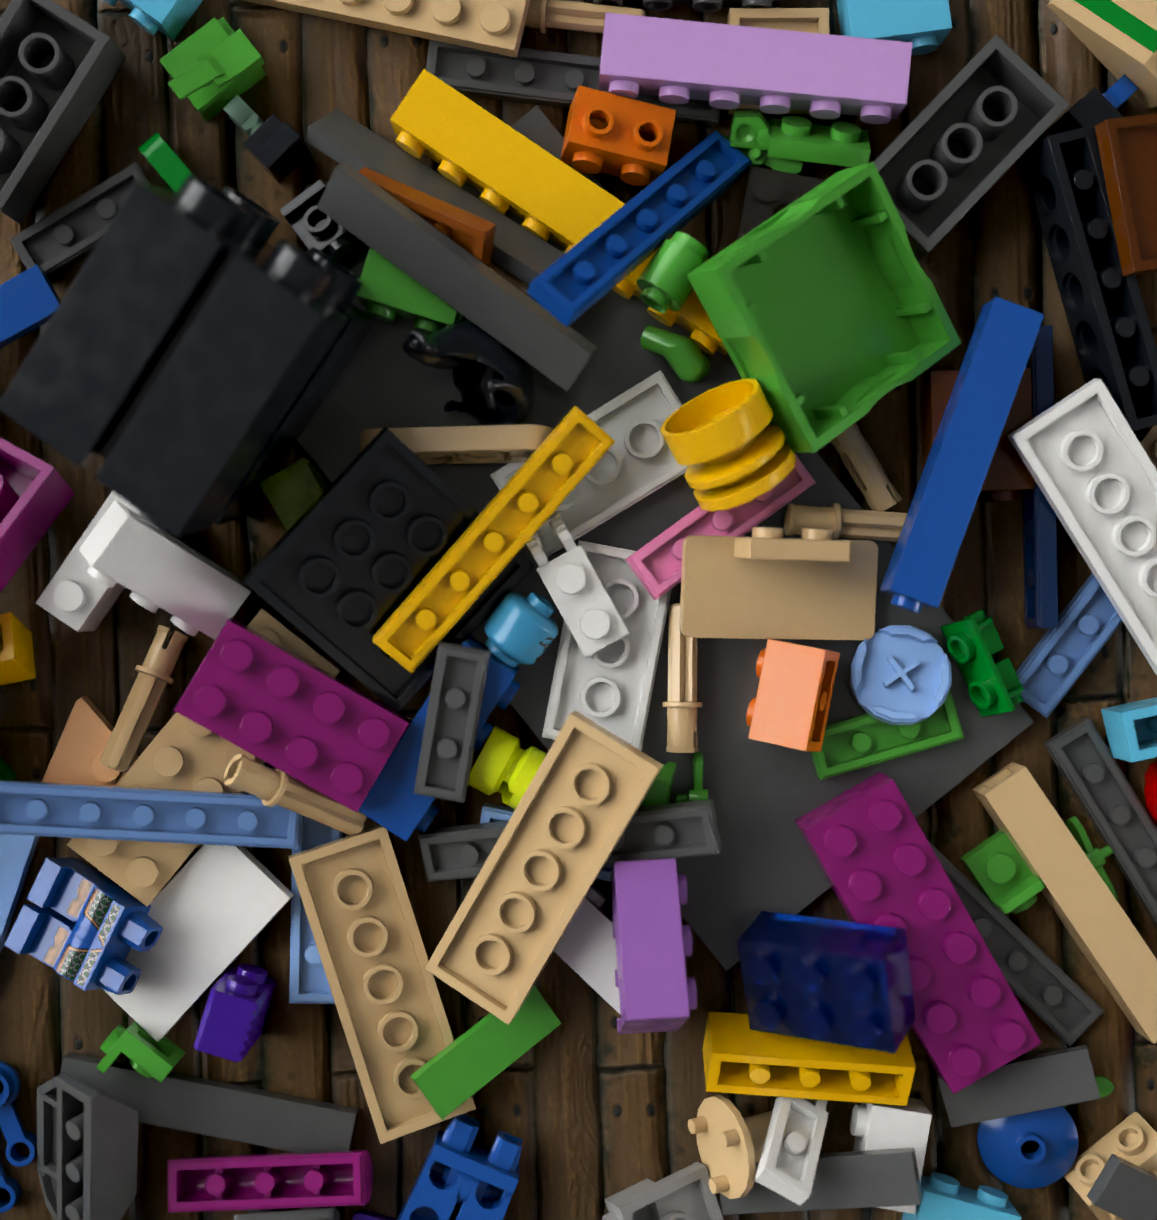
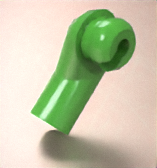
[640,325,711,383]

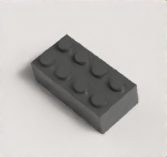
[0,0,126,225]
[874,34,1069,262]

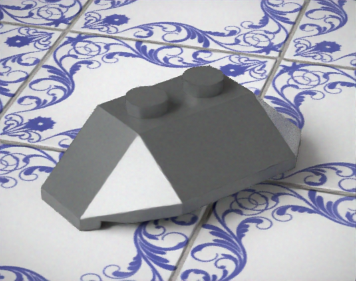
[37,1072,139,1220]

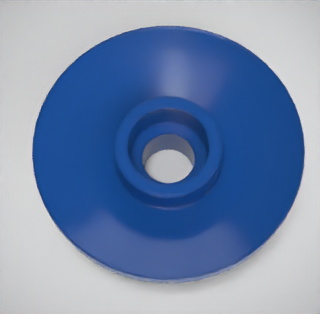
[977,1106,1079,1189]

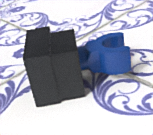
[1047,74,1138,137]

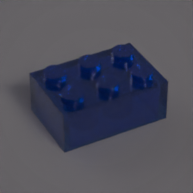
[738,911,915,1053]

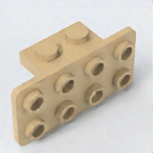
[679,527,878,641]

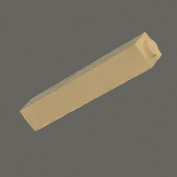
[972,762,1157,1044]

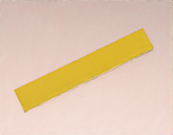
[372,406,616,674]

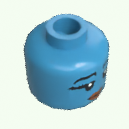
[484,591,559,667]

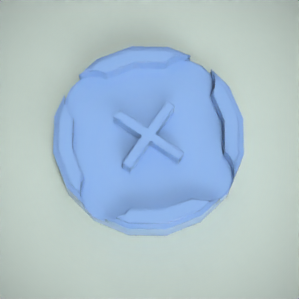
[850,625,952,725]

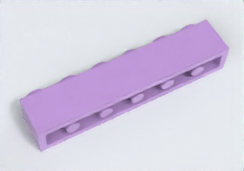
[599,12,913,124]

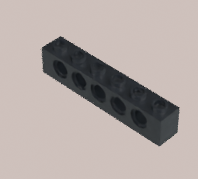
[1021,125,1157,432]

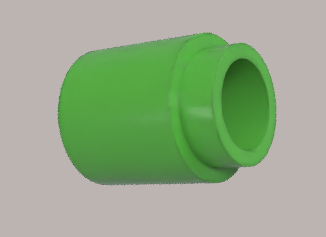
[637,232,710,313]

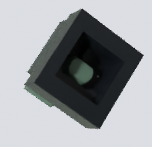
[223,95,310,184]

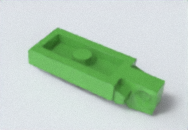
[730,110,871,167]

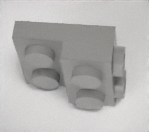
[602,1161,724,1220]

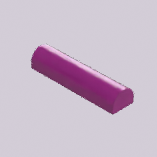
[167,1150,373,1213]

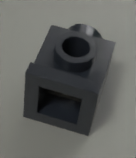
[280,180,367,265]

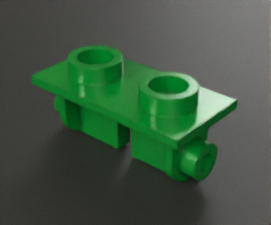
[941,609,1024,717]

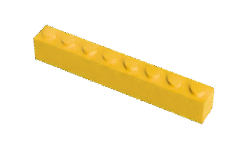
[390,69,727,356]

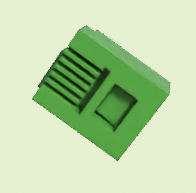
[159,17,267,122]

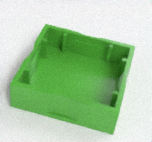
[686,162,962,453]

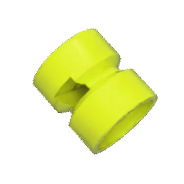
[468,726,547,809]

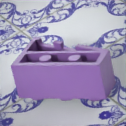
[610,859,697,1035]

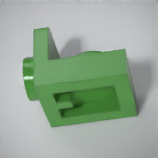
[959,830,1046,914]
[96,1021,186,1083]

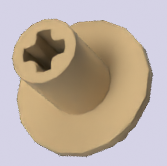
[688,1095,772,1199]

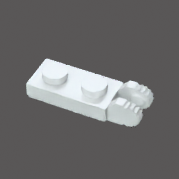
[526,511,629,658]
[755,1097,829,1206]

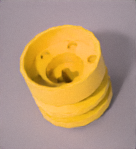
[660,378,797,512]

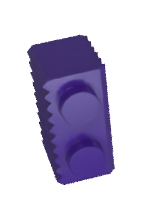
[193,964,277,1062]

